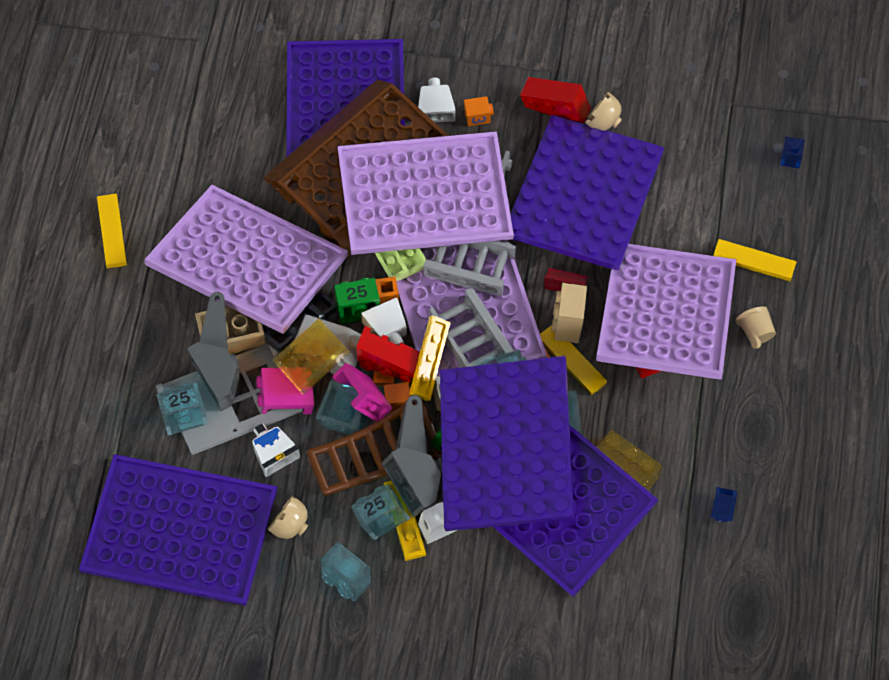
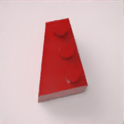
[520,77,591,124]
[356,326,420,383]

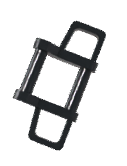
[264,293,337,352]

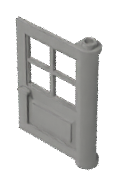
[155,344,302,455]

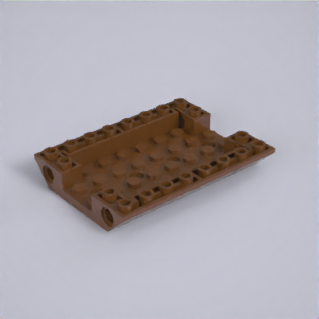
[264,79,448,258]

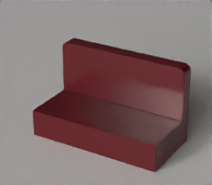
[544,268,588,291]

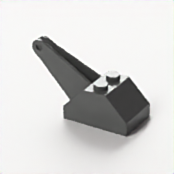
[187,292,241,411]
[381,395,441,518]

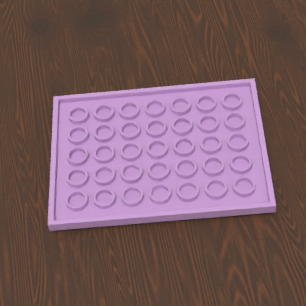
[338,132,514,255]
[145,185,348,334]
[396,240,547,377]
[596,244,736,380]

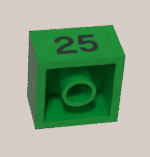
[334,278,380,325]

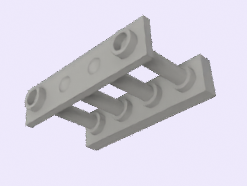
[423,241,516,297]
[428,288,514,368]

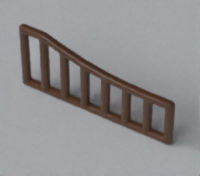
[306,392,442,495]

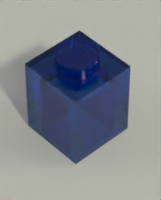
[780,136,805,168]
[711,487,737,522]

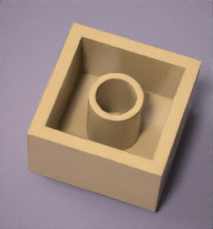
[551,283,587,343]

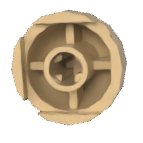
[585,92,622,131]
[268,496,308,539]

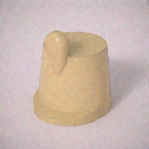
[735,307,776,349]

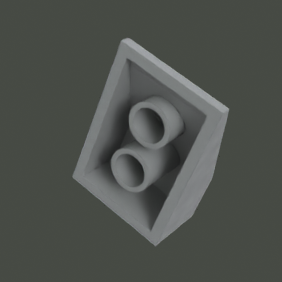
[290,315,361,374]

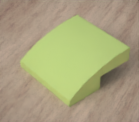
[375,248,426,281]

